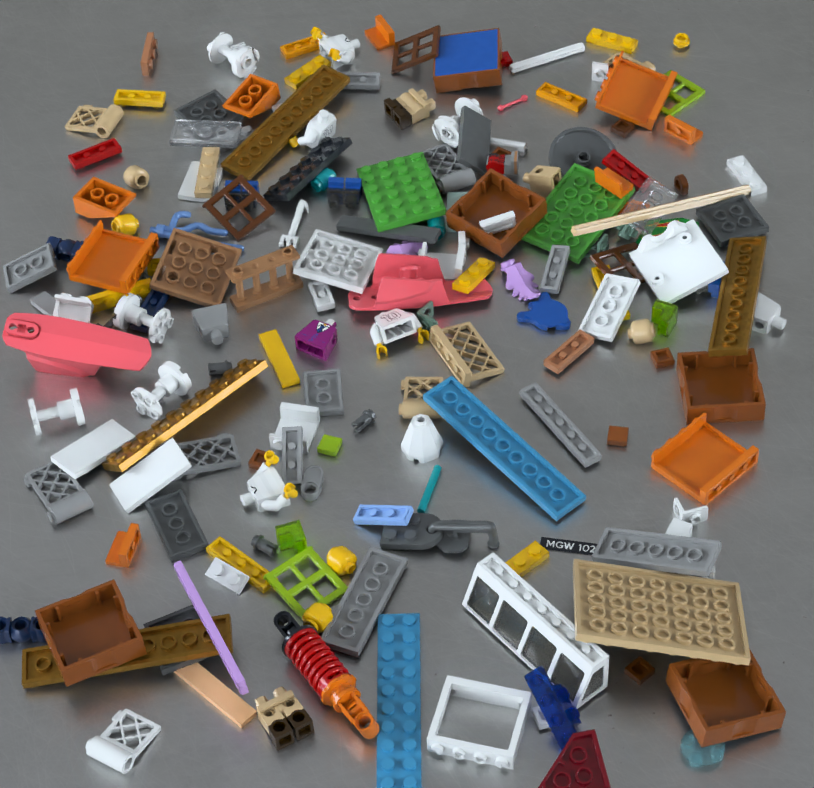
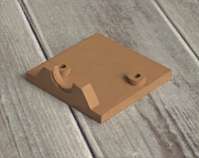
[149,228,242,307]

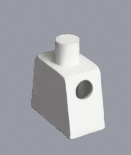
[752,292,787,334]

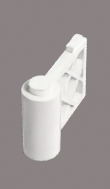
[85,708,161,774]

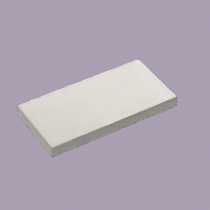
[578,273,641,342]
[51,419,136,480]
[109,438,192,513]

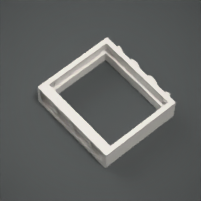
[427,675,532,769]

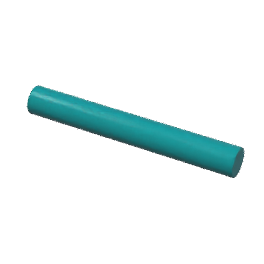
[417,465,442,513]

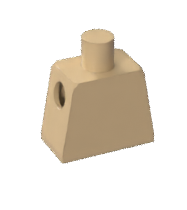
[523,165,562,199]

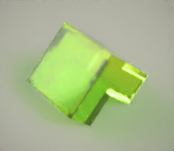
[651,299,678,337]
[275,520,307,555]

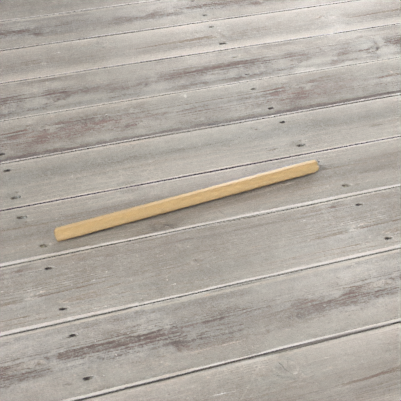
[571,185,751,236]

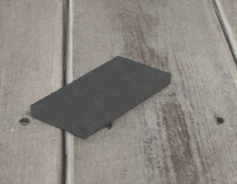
[457,106,492,176]
[144,489,209,563]

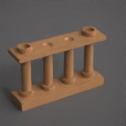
[226,245,303,313]

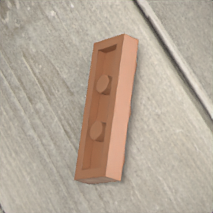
[140,32,158,76]
[544,330,594,374]

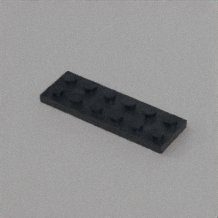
[263,137,352,201]

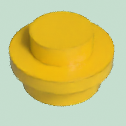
[673,33,690,48]

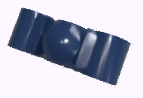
[46,236,84,262]
[0,616,46,644]

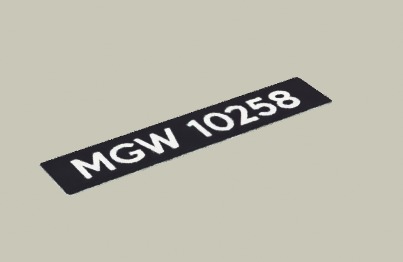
[540,537,597,555]

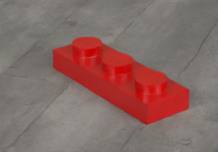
[68,138,122,170]
[602,149,654,195]

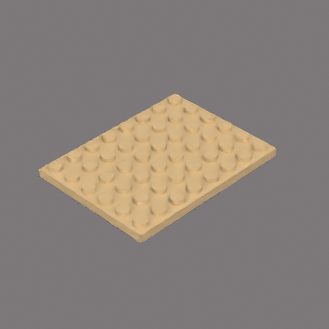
[573,559,751,666]

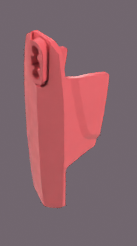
[348,253,493,311]
[2,313,152,378]

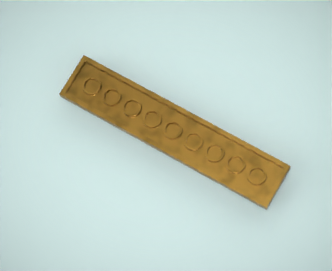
[221,64,350,181]
[708,236,767,357]
[101,359,268,472]
[22,614,233,689]

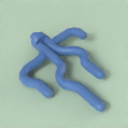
[150,211,244,252]

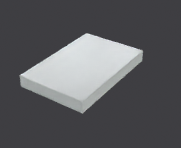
[178,161,225,202]

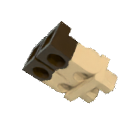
[384,88,436,130]
[255,686,315,751]

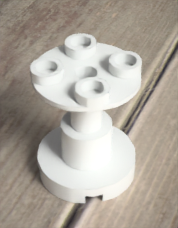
[207,32,260,78]
[432,97,483,148]
[113,293,174,344]
[131,361,192,420]
[27,388,86,436]

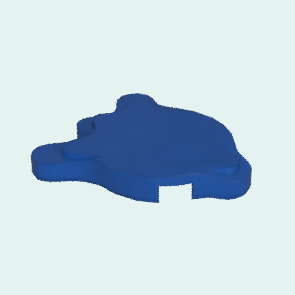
[517,292,571,331]

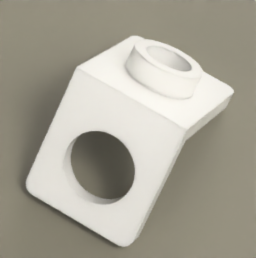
[592,61,609,82]
[673,497,708,524]

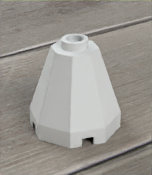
[401,414,443,464]

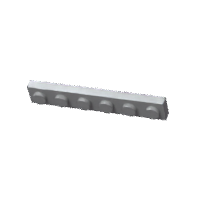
[520,382,602,468]

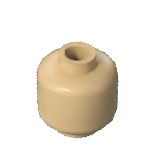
[123,165,149,190]
[627,318,656,345]

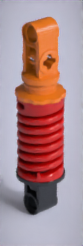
[274,611,380,739]

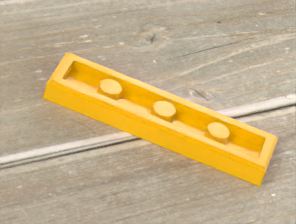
[258,329,300,389]
[206,536,278,594]

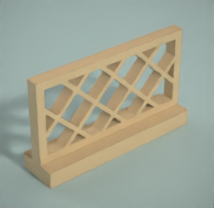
[429,321,505,388]

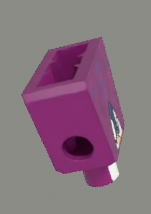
[295,319,338,361]

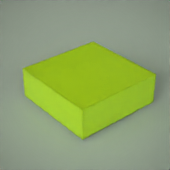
[317,434,343,457]

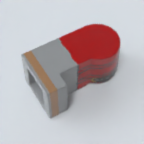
[486,151,519,175]

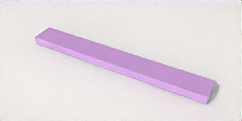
[174,560,249,695]

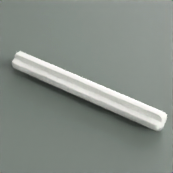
[509,42,585,73]

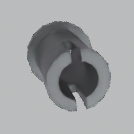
[208,360,232,375]
[352,409,376,433]
[251,535,278,557]

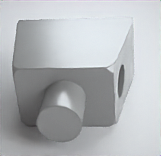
[192,303,229,345]

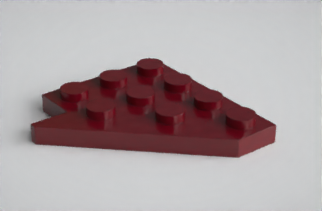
[538,729,611,788]

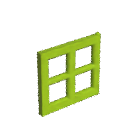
[661,70,705,116]
[263,546,348,621]

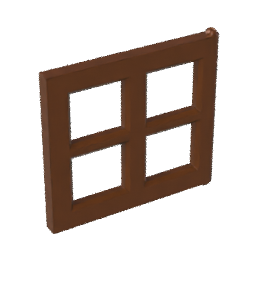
[391,25,441,74]
[202,175,276,242]
[589,242,657,283]

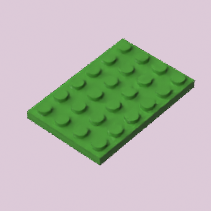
[356,152,447,233]
[521,163,635,264]

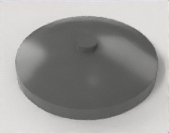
[548,127,617,178]

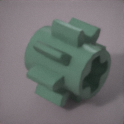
[616,222,639,240]

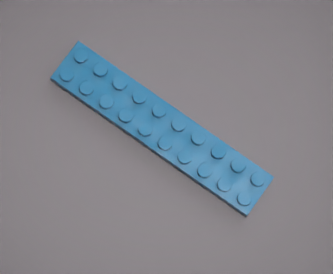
[423,376,586,521]
[377,613,422,788]

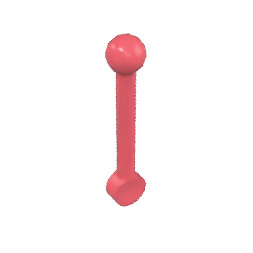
[497,95,528,111]

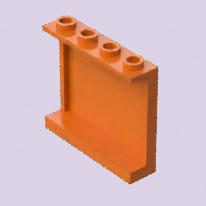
[594,51,678,131]
[66,220,160,295]
[651,412,759,505]

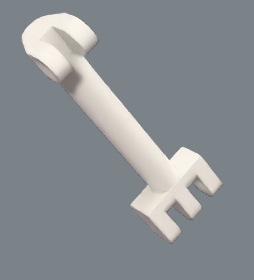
[490,137,528,157]
[279,199,309,249]

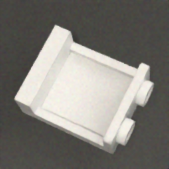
[53,293,94,323]

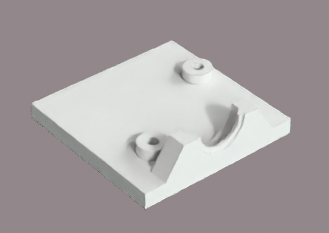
[629,219,729,308]
[293,229,384,294]

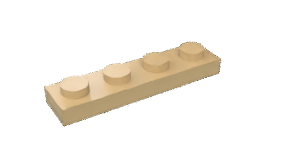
[194,147,220,198]

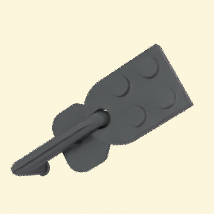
[380,513,499,553]

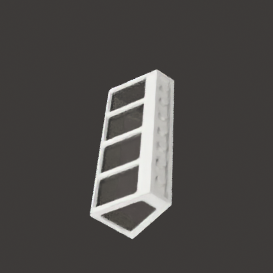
[462,552,609,710]

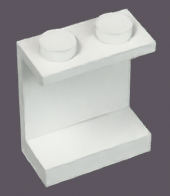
[418,242,467,281]
[269,402,320,454]

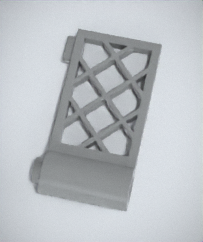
[422,143,476,195]
[156,433,241,482]
[23,462,93,525]

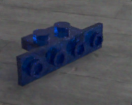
[524,666,581,750]

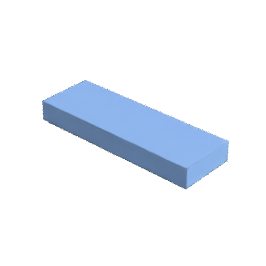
[353,504,414,526]

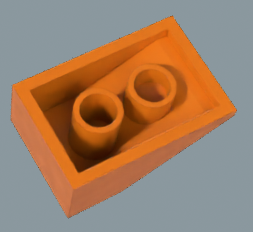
[222,74,281,118]
[73,176,136,218]

